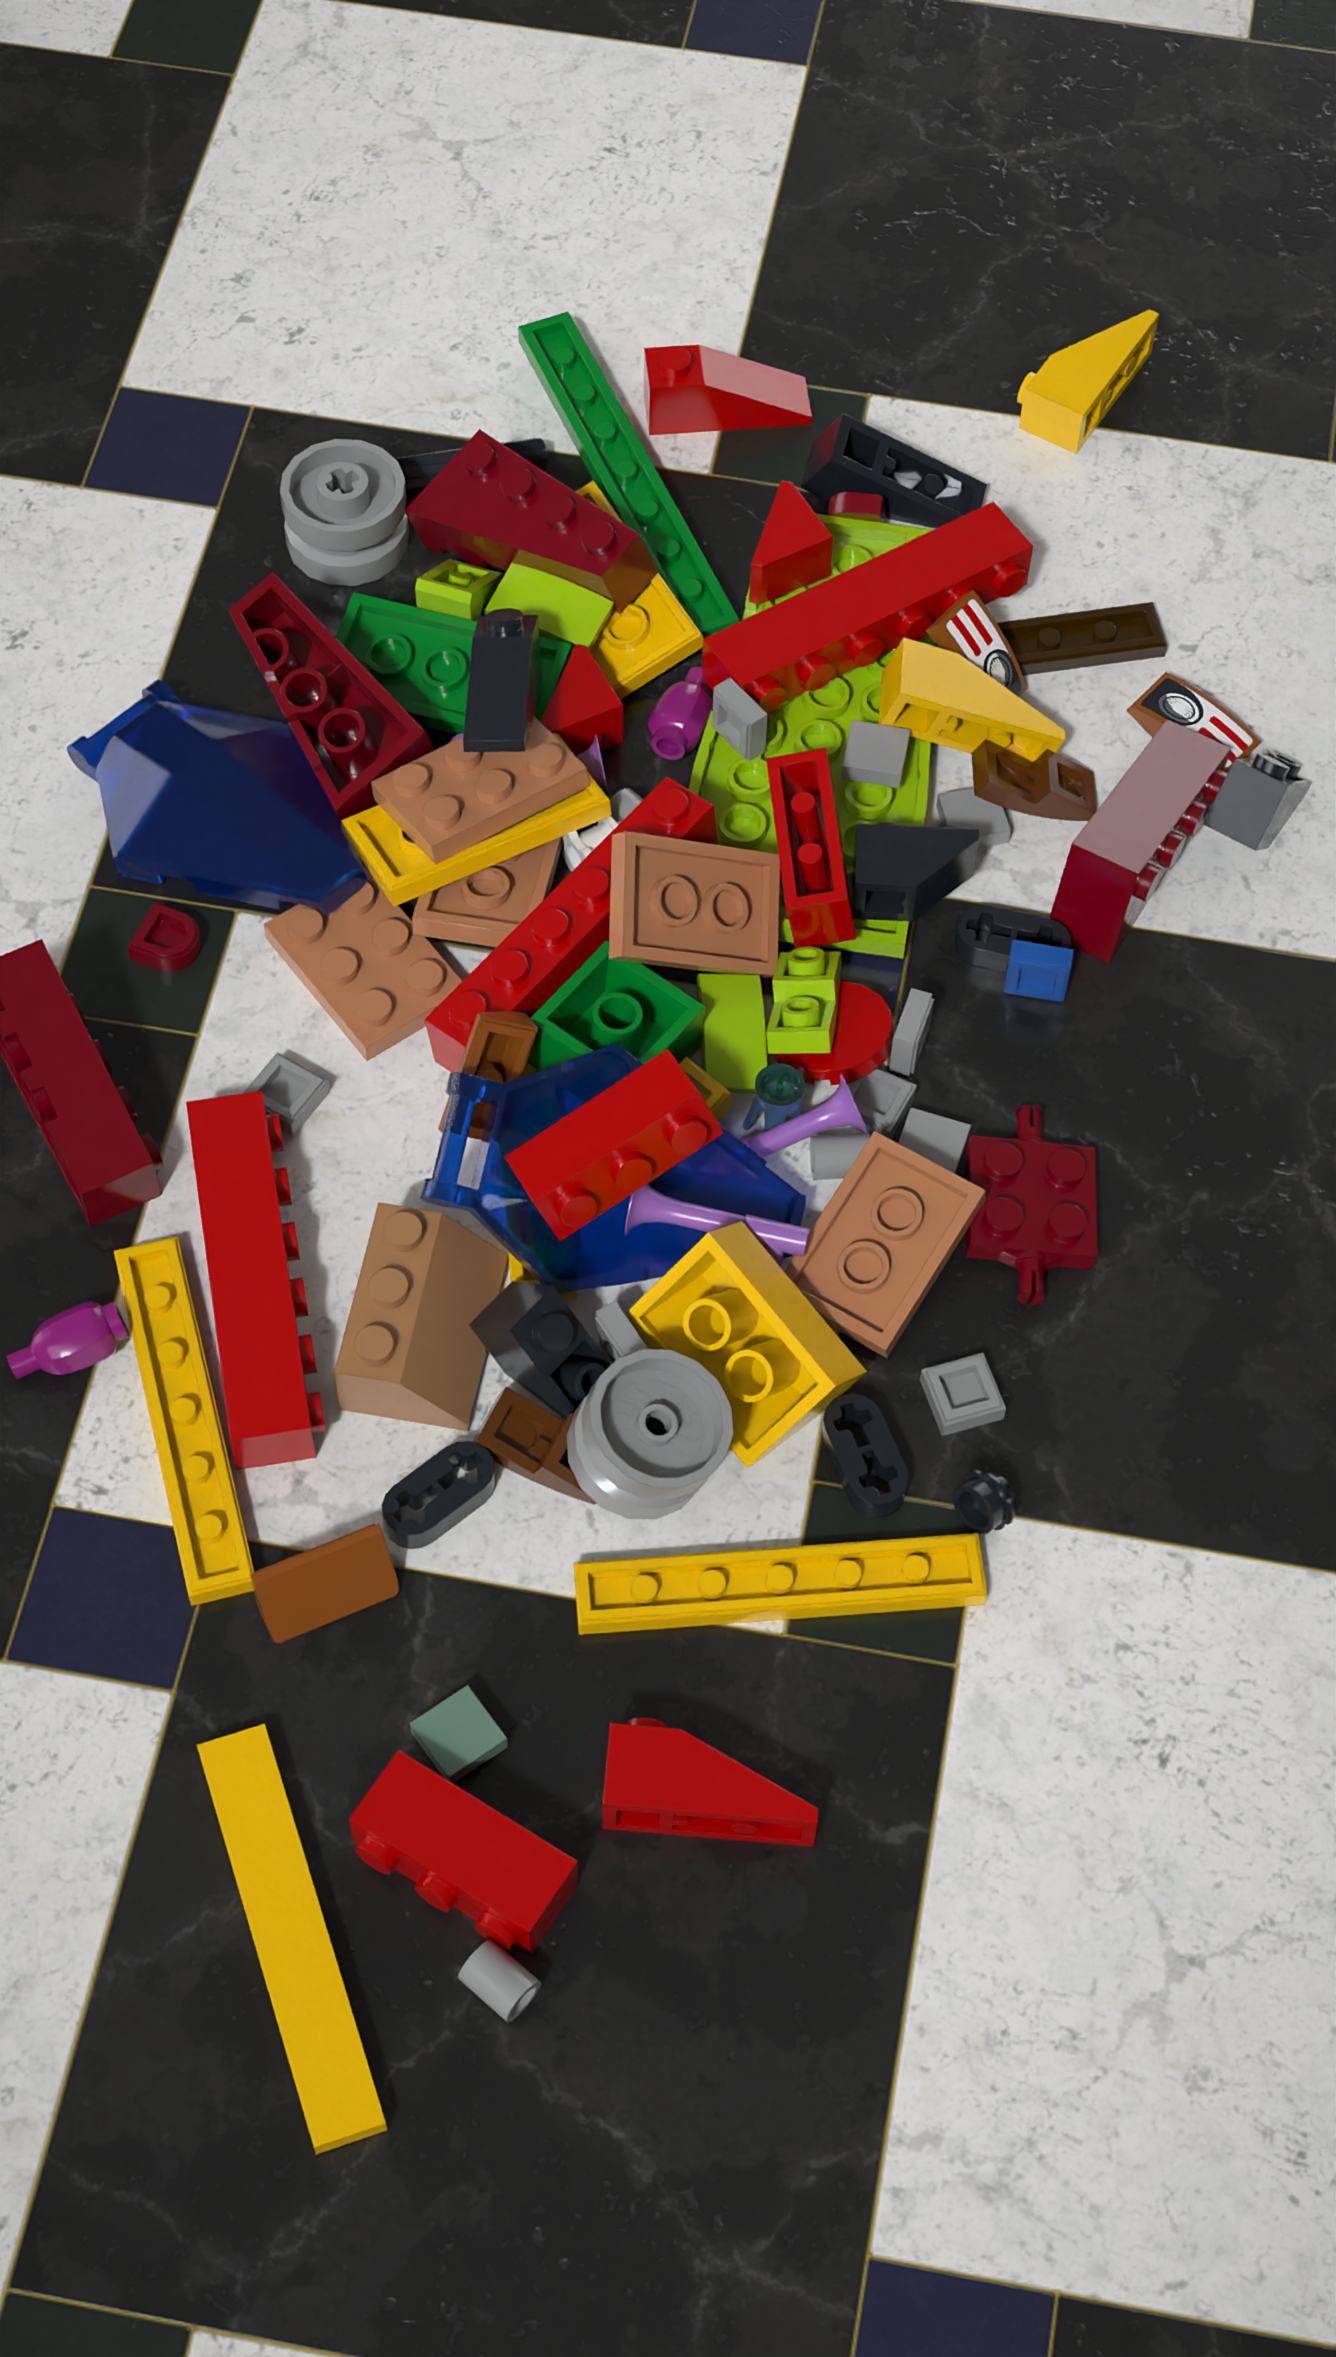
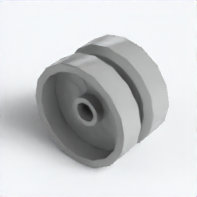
[280,439,409,586]
[566,1349,734,1519]

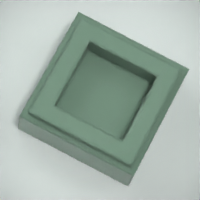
[410,1685,508,1784]

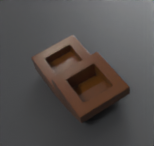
[971,739,1097,821]
[473,1386,596,1505]

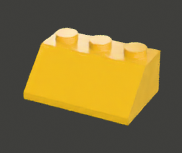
[625,1221,867,1468]

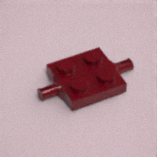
[966,1105,1098,1305]

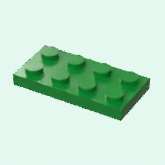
[336,592,573,735]

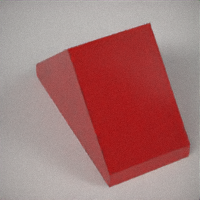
[749,480,833,604]
[541,644,623,756]

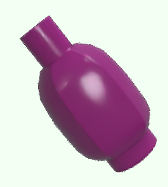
[648,667,712,760]
[7,1301,130,1379]

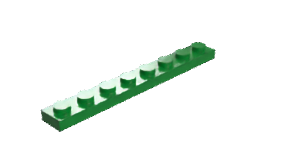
[518,312,739,638]

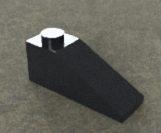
[800,413,987,529]
[463,608,543,752]

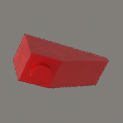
[644,345,812,435]
[602,1718,818,1847]

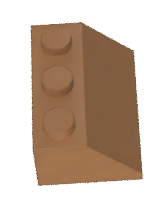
[334,1202,508,1431]

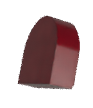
[827,492,887,523]
[127,902,201,972]

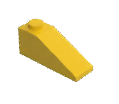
[1017,310,1159,454]
[878,637,1065,762]

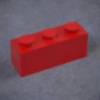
[766,748,856,948]
[505,1049,724,1241]
[349,1750,578,1955]

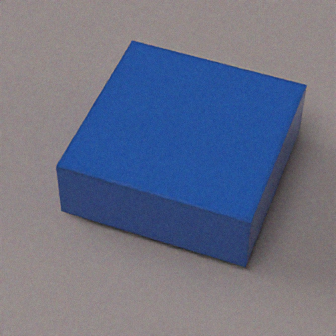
[1003,940,1074,1002]

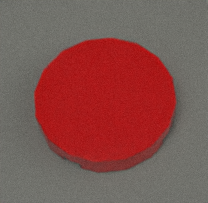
[773,981,894,1086]

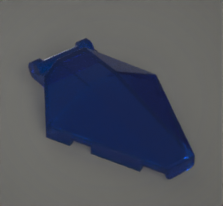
[67,679,367,915]
[420,1043,806,1295]

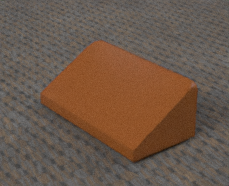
[438,1011,538,1143]
[250,1523,399,1643]

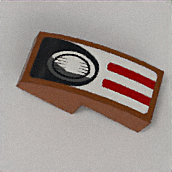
[926,590,1027,697]
[1126,672,1261,773]

